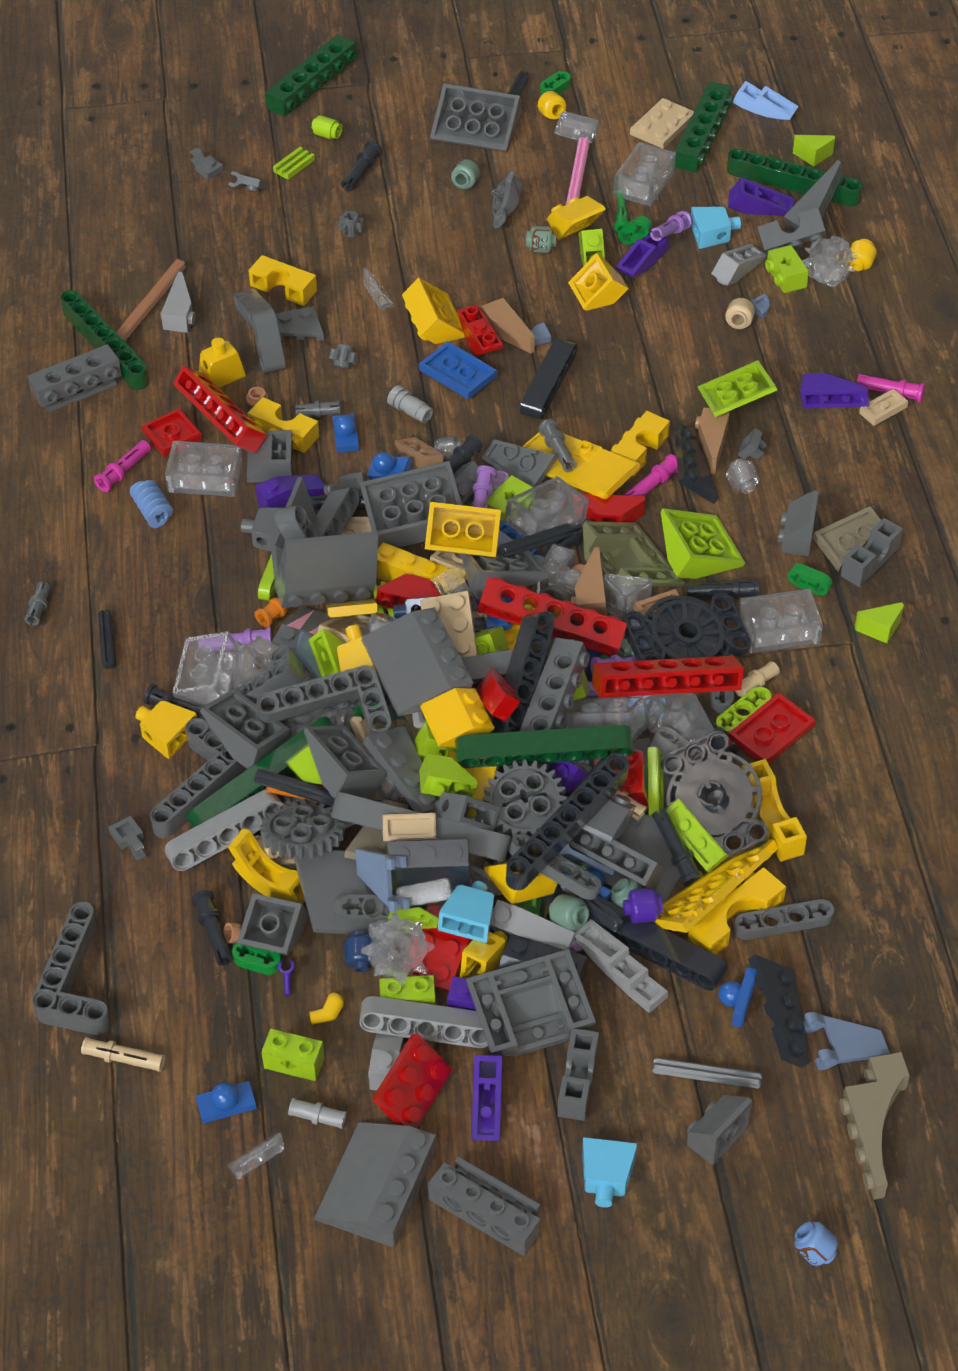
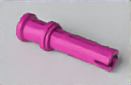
[857,374,925,403]
[94,440,151,492]
[624,454,678,496]

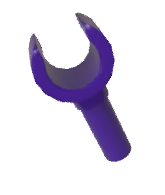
[278,959,296,996]

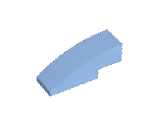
[733,81,799,120]

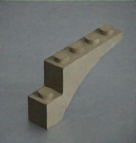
[840,1052,909,1200]

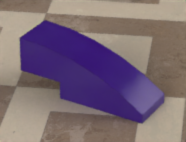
[616,231,669,278]

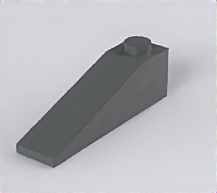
[784,160,843,233]

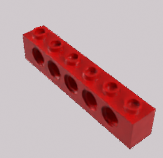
[173,365,267,454]
[477,577,627,656]
[592,656,744,698]

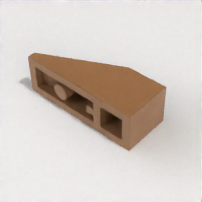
[481,298,535,353]
[695,407,730,474]
[395,437,443,469]
[571,547,607,616]

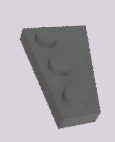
[275,306,324,340]
[482,439,558,494]

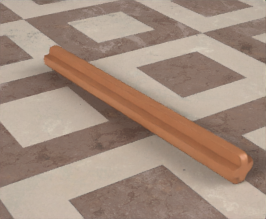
[116,259,186,341]

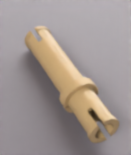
[81,1037,165,1072]

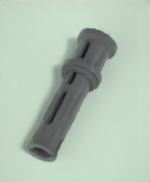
[538,419,577,472]

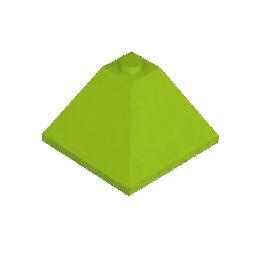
[697,360,777,417]
[661,508,745,579]

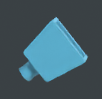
[691,207,741,249]
[438,881,494,943]
[582,1137,637,1207]

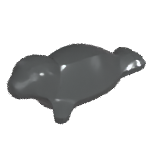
[491,170,523,229]

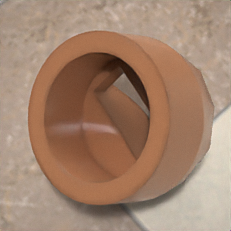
[223,923,242,944]

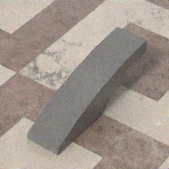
[574,919,668,1013]

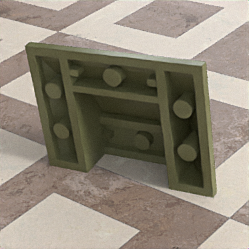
[583,522,685,589]

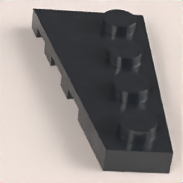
[674,422,719,504]
[748,954,809,1068]

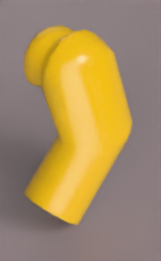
[309,993,343,1025]

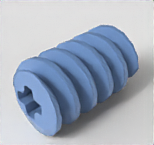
[130,480,173,528]

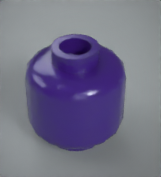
[623,888,663,923]

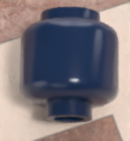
[343,931,379,972]

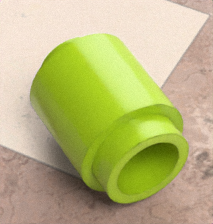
[312,115,343,140]

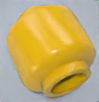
[538,91,567,120]
[846,239,877,271]

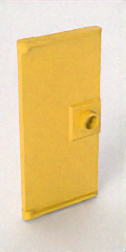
[522,432,640,500]

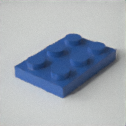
[419,341,497,400]

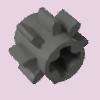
[338,211,364,237]
[329,344,358,369]

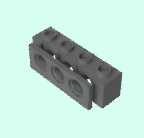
[28,344,122,412]
[428,1157,541,1257]

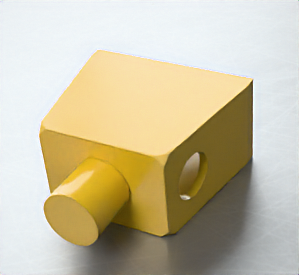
[199,338,246,388]
[337,624,376,672]
[136,701,197,759]
[460,930,508,978]

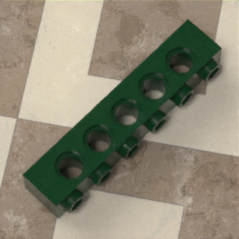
[265,34,357,117]
[673,81,734,173]

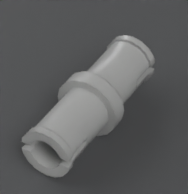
[288,1098,347,1129]

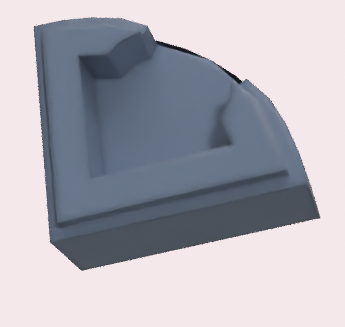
[750,293,770,319]
[531,322,551,346]

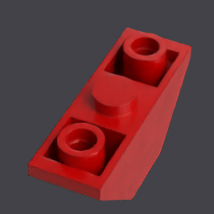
[457,304,503,356]
[575,493,645,523]
[375,574,442,611]

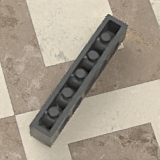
[508,638,589,771]

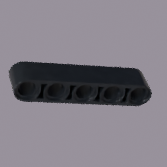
[520,338,577,420]

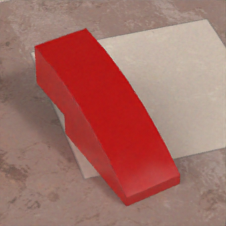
[477,667,520,722]

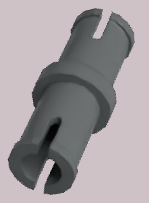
[295,400,341,418]
[24,582,52,626]

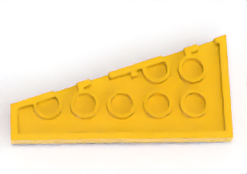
[651,839,778,933]

